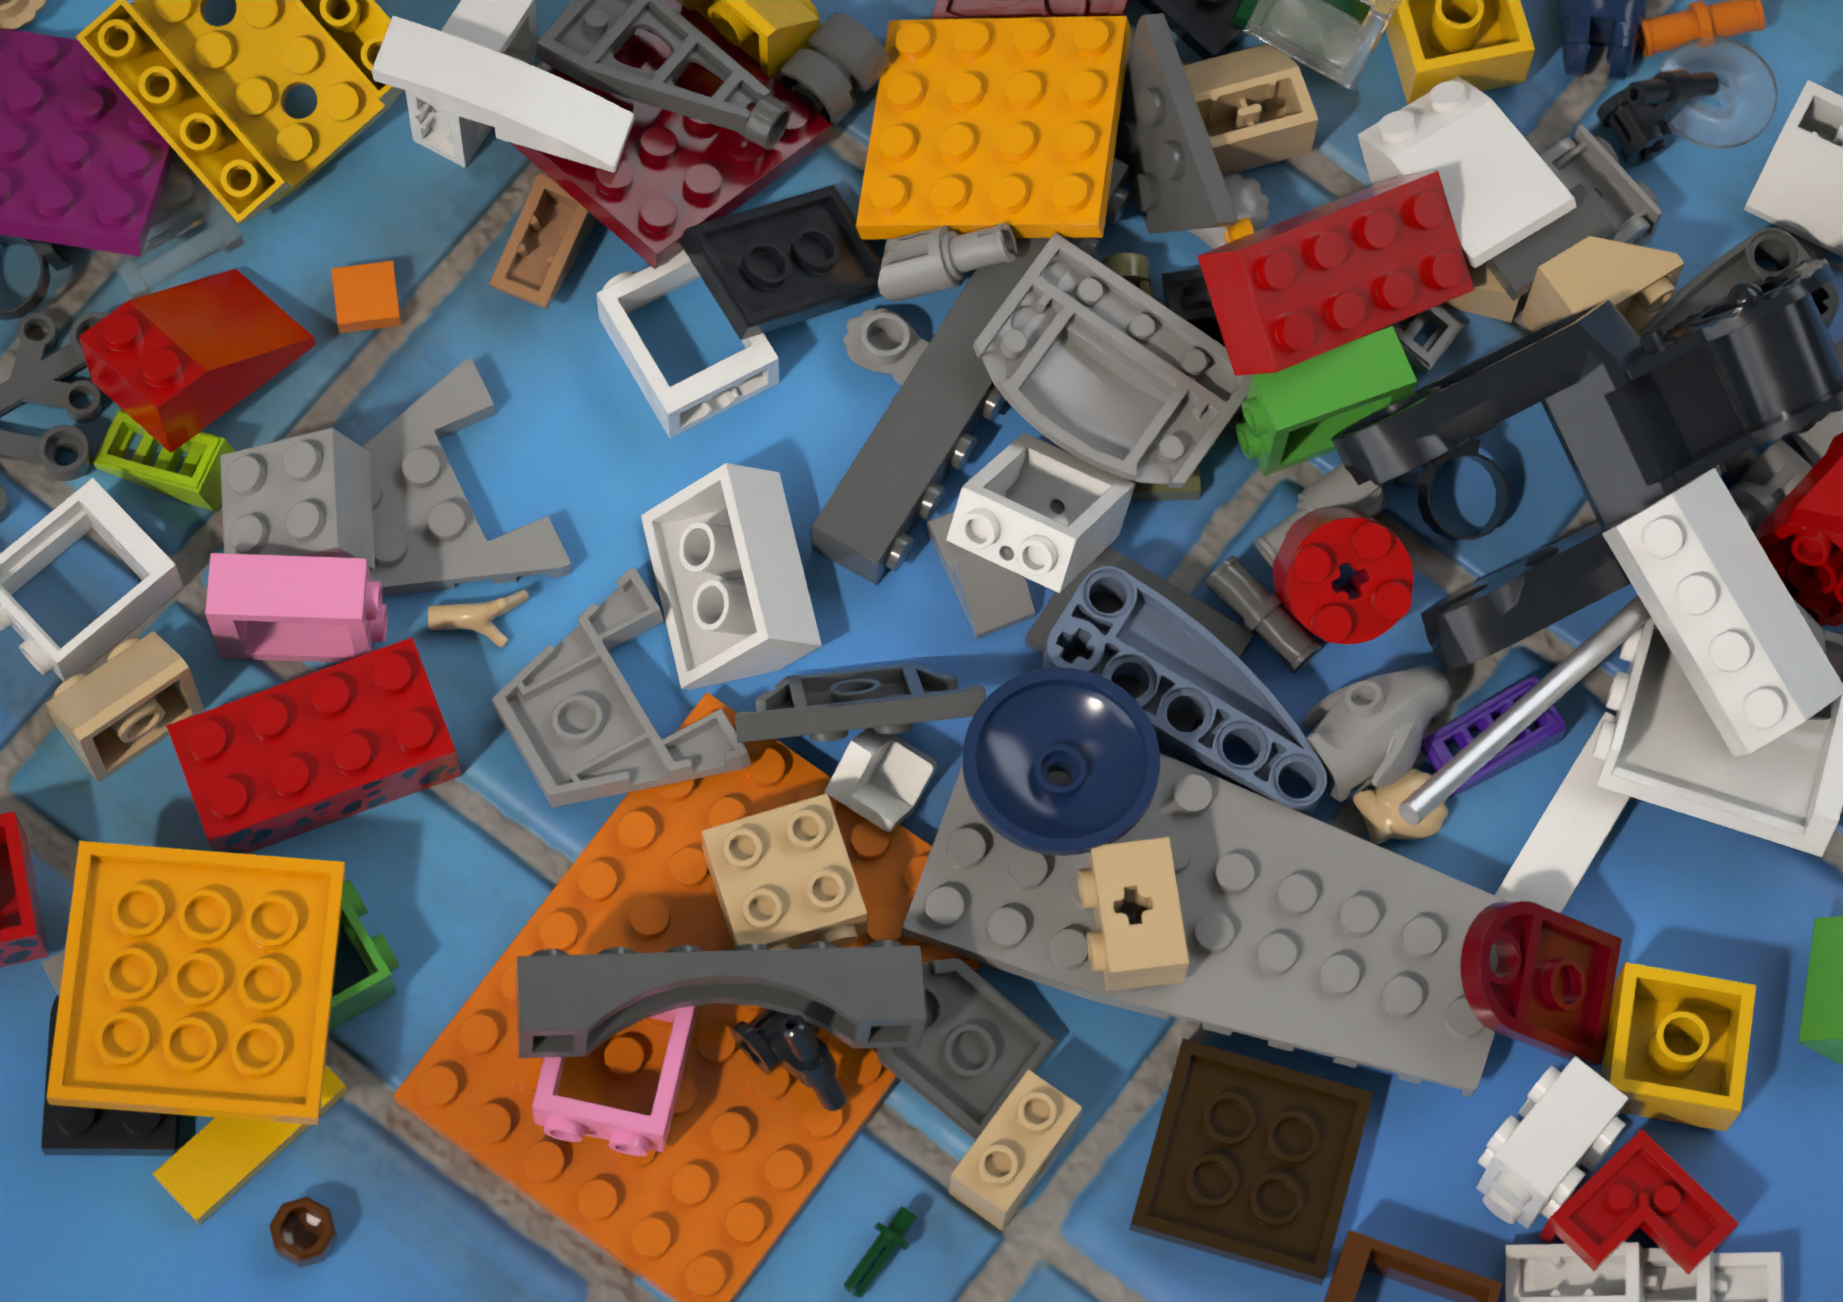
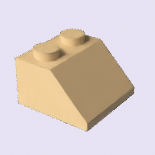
[45,631,205,783]

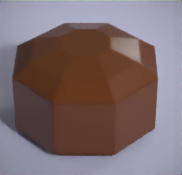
[269,1197,338,1268]

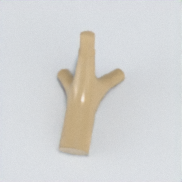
[428,589,529,648]

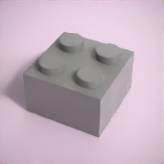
[220,427,375,571]

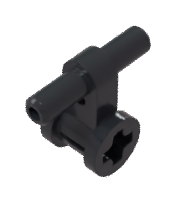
[1596,69,1719,167]
[731,1008,847,1111]

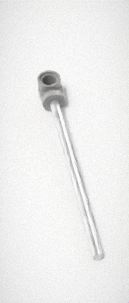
[1398,439,1813,825]

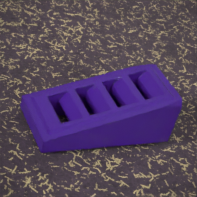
[1420,675,1566,799]

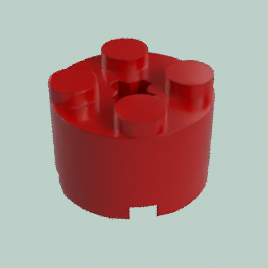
[1273,506,1413,644]

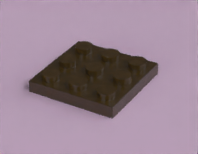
[1129,1039,1374,1285]

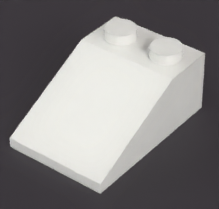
[1357,76,1577,268]

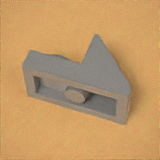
[927,511,1035,639]

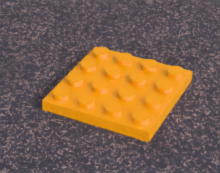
[856,16,1131,239]
[47,841,346,1125]

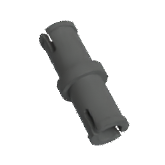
[1204,555,1322,674]

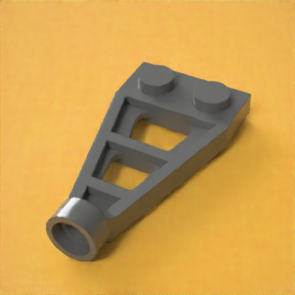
[536,0,792,150]

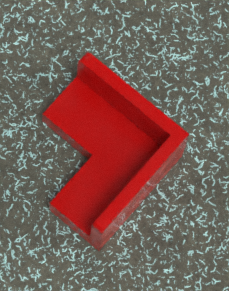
[1539,1129,1739,1275]

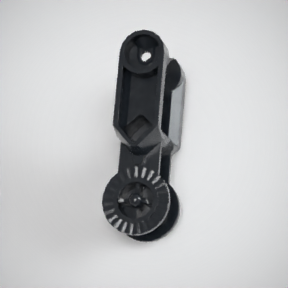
[1331,258,1843,670]

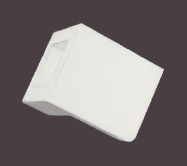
[824,728,937,832]

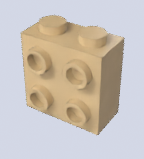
[701,793,867,950]

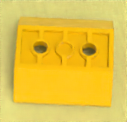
[76,0,403,225]

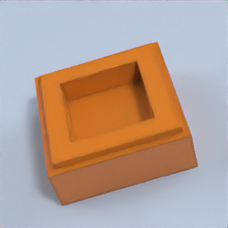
[331,261,402,333]

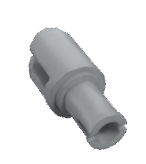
[878,222,1017,301]
[1254,463,1387,569]

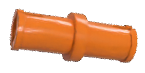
[1637,0,1765,58]

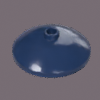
[962,667,1160,856]

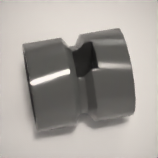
[775,12,890,129]

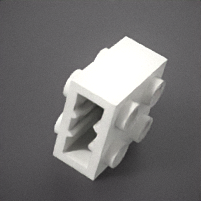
[1476,1056,1628,1229]

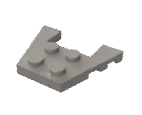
[362,358,573,596]
[492,567,751,808]

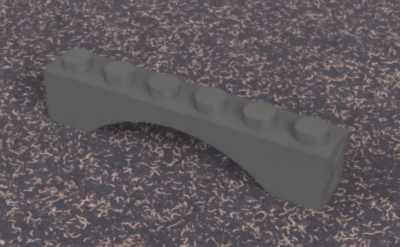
[515,940,926,1058]

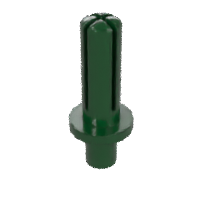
[844,1206,917,1298]

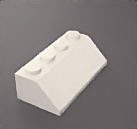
[1602,468,1843,757]

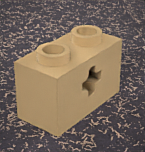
[1077,837,1189,992]
[949,1069,1083,1232]

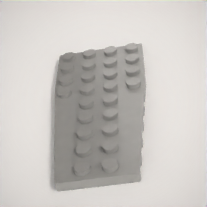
[902,696,1507,1097]

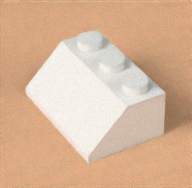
[641,463,822,690]

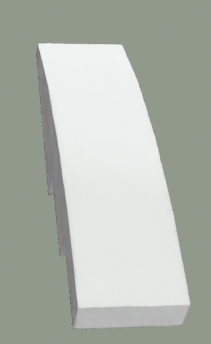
[372,16,634,173]
[1495,711,1631,913]
[1506,1242,1784,1302]

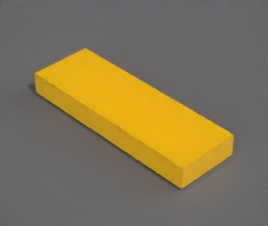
[152,1064,348,1226]

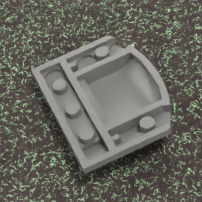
[973,232,1255,488]

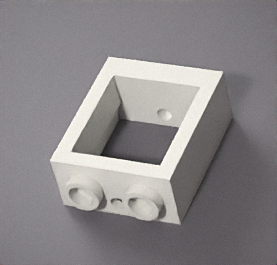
[405,0,539,168]
[596,249,779,438]
[946,432,1136,593]
[0,478,184,682]

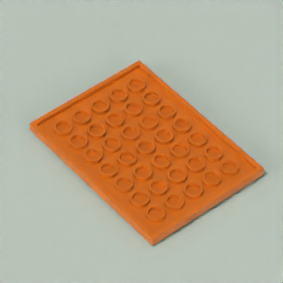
[393,692,983,1302]

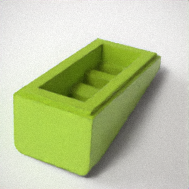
[92,409,235,511]

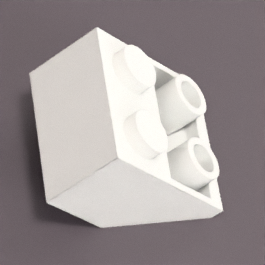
[1744,80,1843,257]

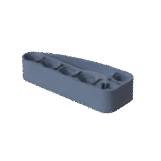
[1042,566,1327,816]

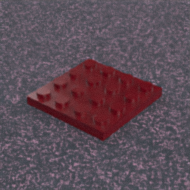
[491,0,832,269]

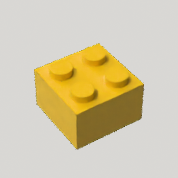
[1377,0,1535,105]
[1601,962,1756,1132]

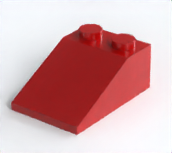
[78,268,316,453]

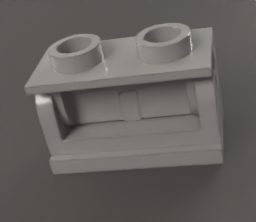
[1540,124,1663,246]

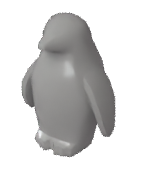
[1303,666,1452,802]

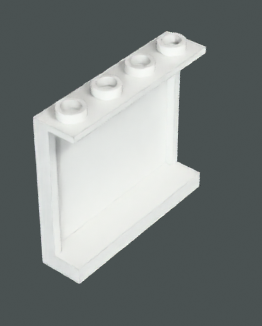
[1592,594,1843,857]

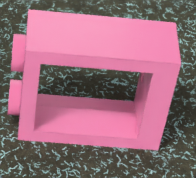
[205,553,388,663]
[532,1005,700,1156]

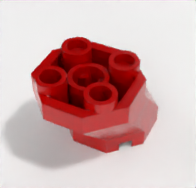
[1755,432,1843,628]

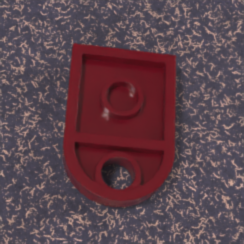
[1460,901,1622,1065]

